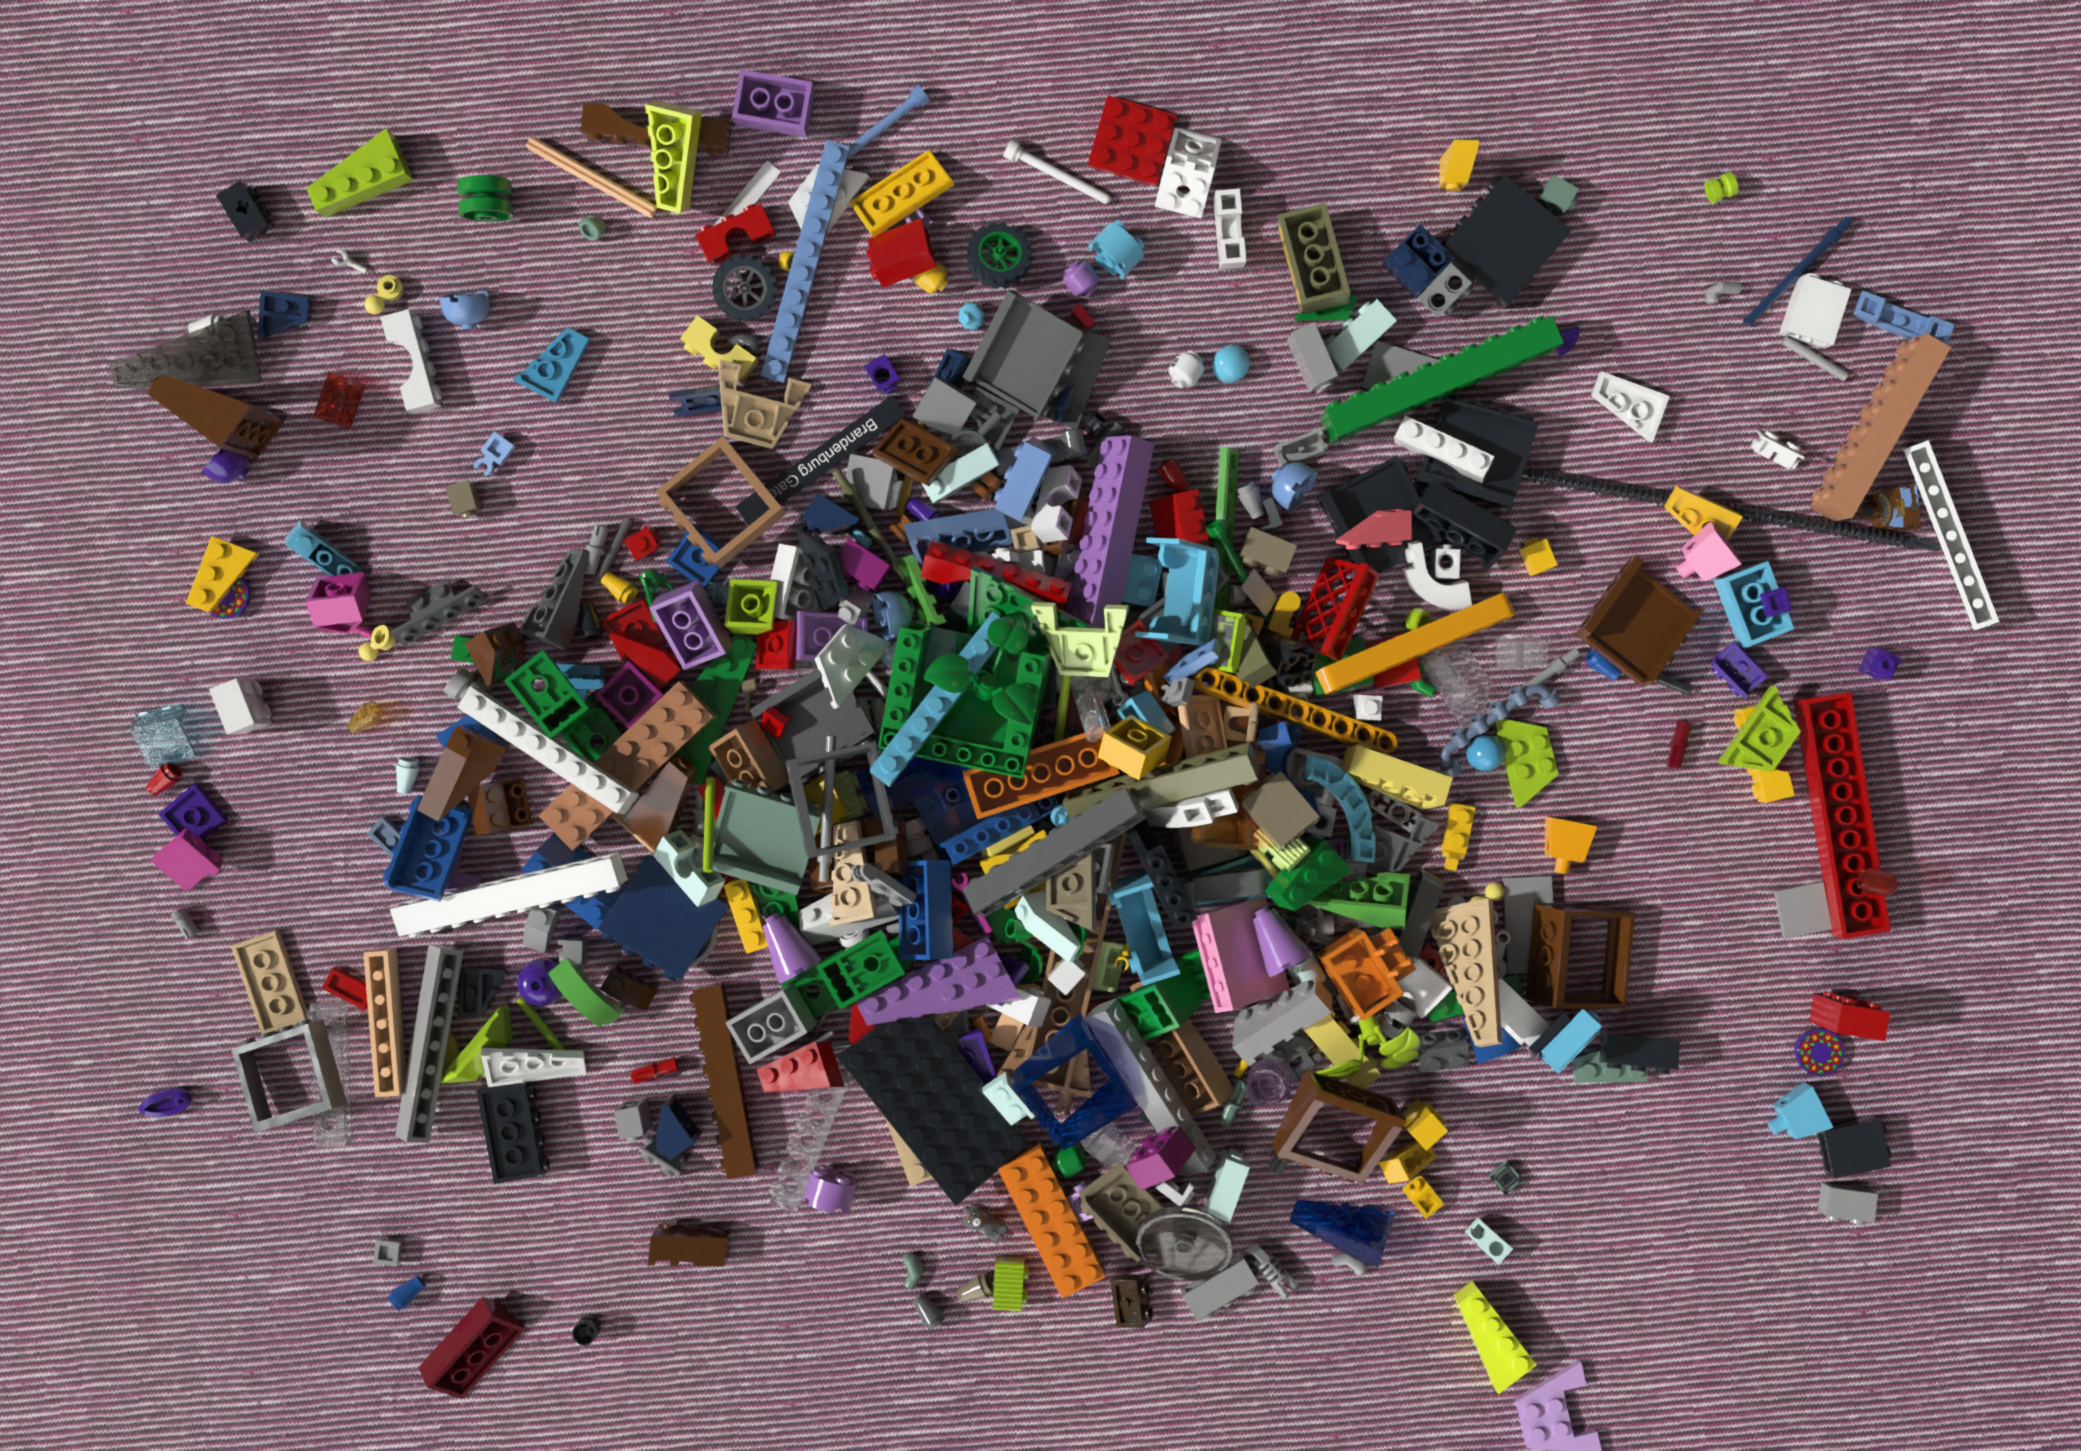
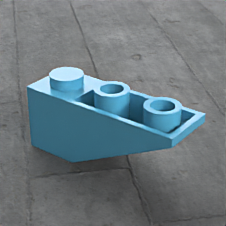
[284,520,362,576]

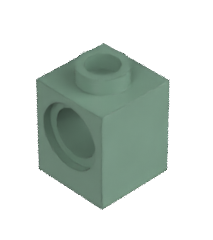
[1537,175,1579,215]

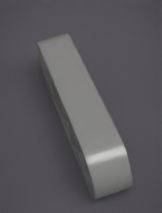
[1368,789,1427,833]

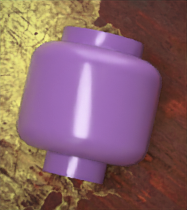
[1063,260,1099,298]

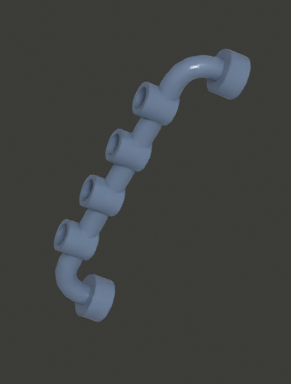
[1440,684,1560,778]

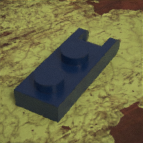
[668,384,722,417]

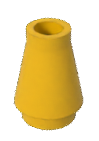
[601,572,638,604]

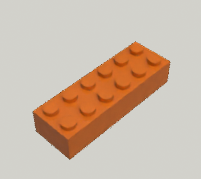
[962,727,1119,819]
[998,1142,1105,1299]

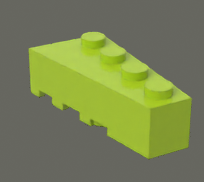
[306,128,414,217]

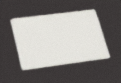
[1241,569,1278,616]

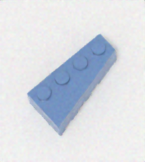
[903,509,1013,571]

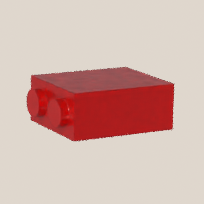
[866,218,937,288]

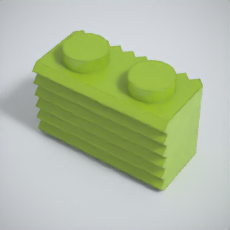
[993,1256,1029,1311]

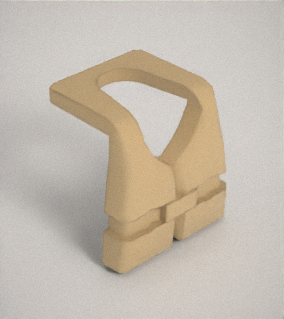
[1223,702,1259,742]

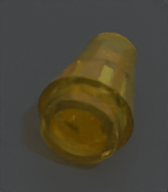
[346,701,384,734]

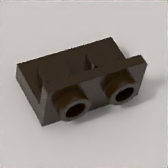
[1110,1274,1153,1328]

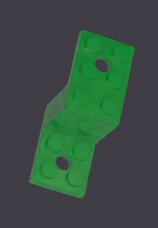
[504,650,623,763]
[781,929,905,1019]
[1112,949,1211,1041]

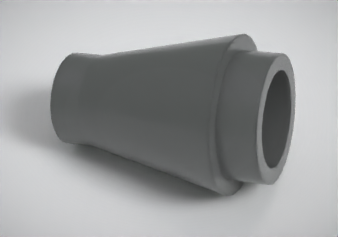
[912,1293,945,1331]

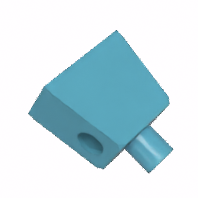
[1767,1082,1833,1139]

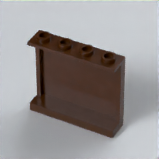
[1574,556,1704,688]

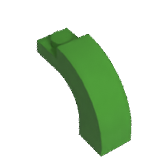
[548,957,626,1027]

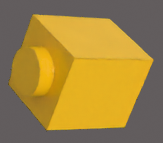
[1519,537,1558,576]

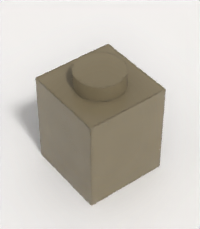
[445,480,483,519]

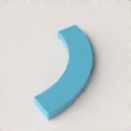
[1304,755,1376,863]

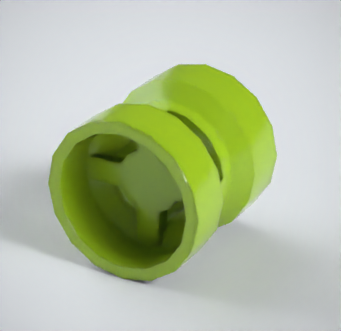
[1704,172,1738,204]

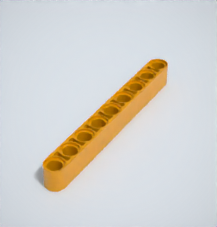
[1316,592,1516,695]
[1192,667,1397,754]

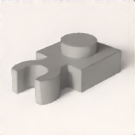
[1158,677,1195,707]

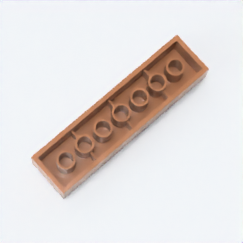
[1809,333,1951,522]
[538,681,717,851]

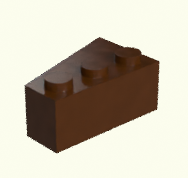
[647,1222,730,1267]

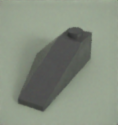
[519,549,587,650]

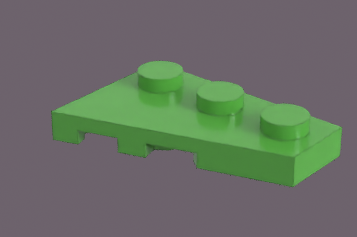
[898,554,946,626]

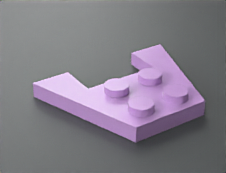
[1515,1359,1602,1451]

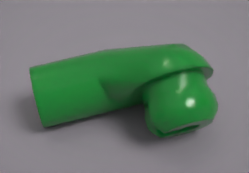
[1410,665,1436,698]

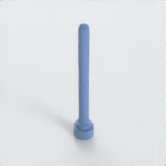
[848,85,930,159]

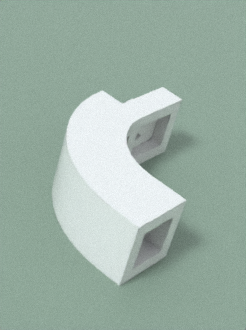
[1402,541,1472,609]

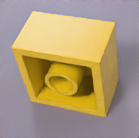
[1098,715,1172,780]

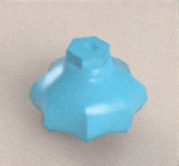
[958,301,985,331]

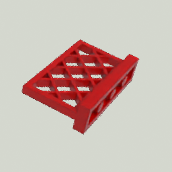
[1291,557,1380,661]

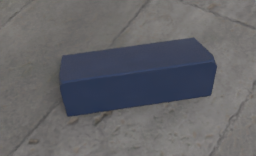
[928,349,971,389]

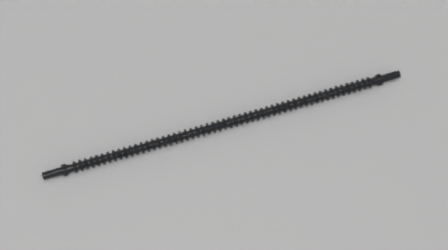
[1521,467,1941,552]

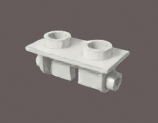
[1750,430,1805,469]

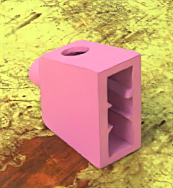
[1676,521,1741,581]

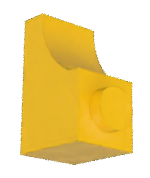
[1378,1140,1437,1184]

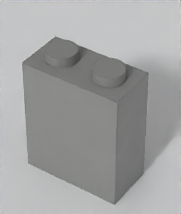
[1286,322,1338,394]

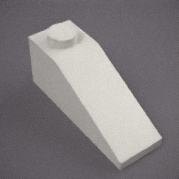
[986,987,1051,1027]

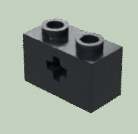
[216,180,275,242]

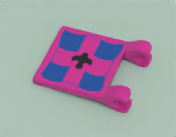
[951,872,992,933]

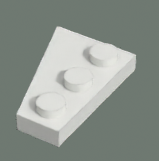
[1591,372,1670,443]

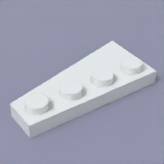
[481,1048,586,1087]

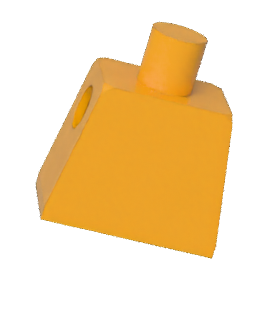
[1545,816,1597,875]

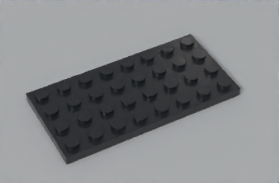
[837,1014,1030,1206]

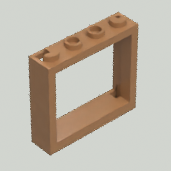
[656,436,787,568]

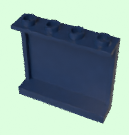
[598,855,729,983]

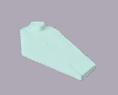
[922,443,1001,503]
[1015,890,1081,962]

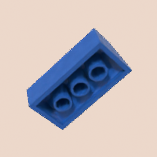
[521,832,627,930]
[897,860,953,960]

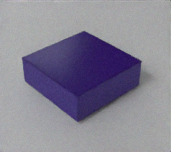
[1759,587,1792,617]

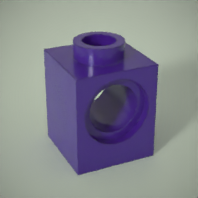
[864,354,901,395]
[1858,648,1901,681]

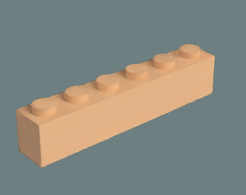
[364,947,407,1097]

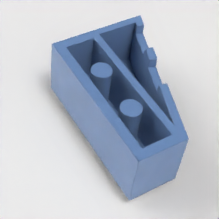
[994,437,1059,521]

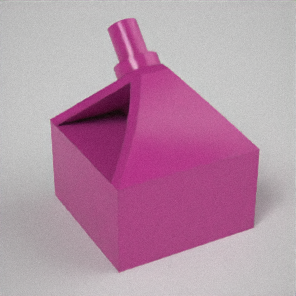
[305,572,374,639]

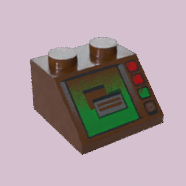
[464,622,526,687]

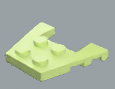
[1031,602,1129,677]

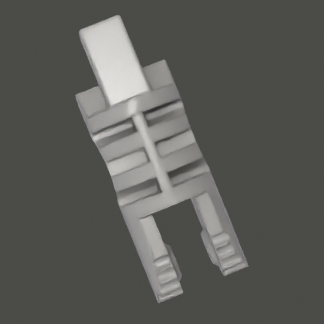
[1246,1243,1299,1300]

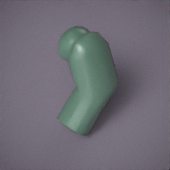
[903,1253,923,1290]

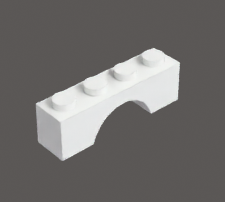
[380,309,442,414]
[1394,416,1494,483]

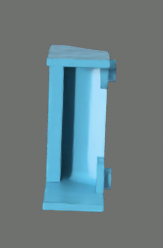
[1135,538,1219,645]
[1107,869,1180,986]

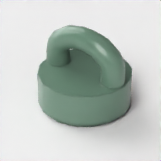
[579,215,607,241]

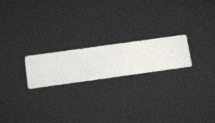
[714,161,781,225]

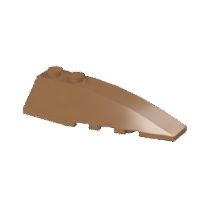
[1130,981,1236,1116]

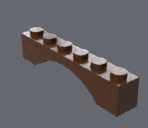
[580,102,732,156]

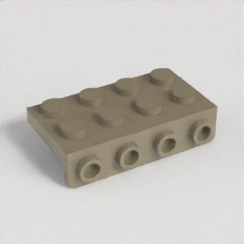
[1079,1162,1177,1262]

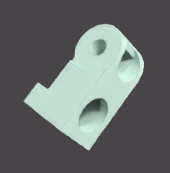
[1465,1217,1513,1265]

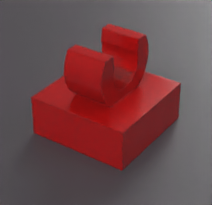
[760,706,792,740]

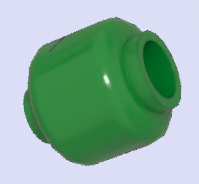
[1051,1142,1088,1178]

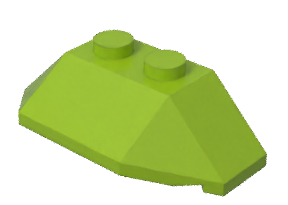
[440,1004,512,1084]

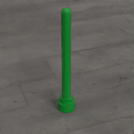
[1206,519,1271,623]

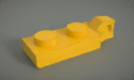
[1441,802,1475,871]

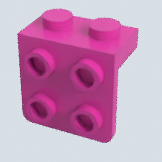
[152,827,223,890]

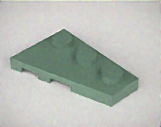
[1573,1032,1648,1083]

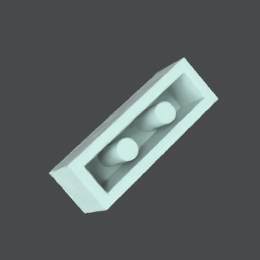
[1324,299,1397,374]

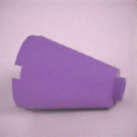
[1252,907,1312,977]
[763,913,821,983]

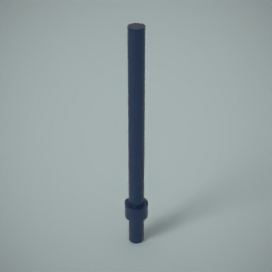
[1742,216,1853,327]

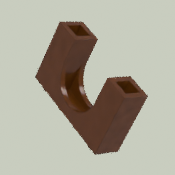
[809,813,909,894]

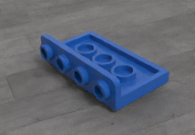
[383,795,472,902]

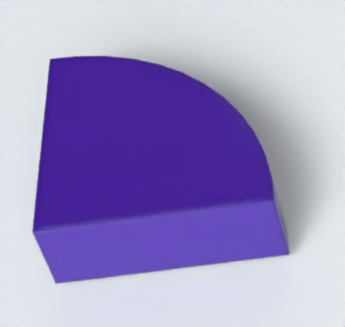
[1557,326,1579,357]

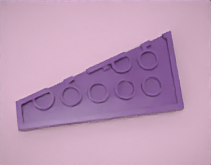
[856,936,1021,1025]

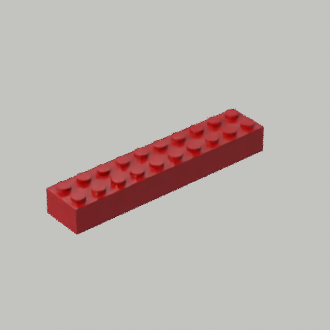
[1793,692,1891,939]

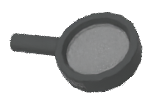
[948,411,1003,463]

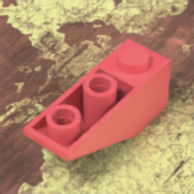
[1336,509,1412,549]

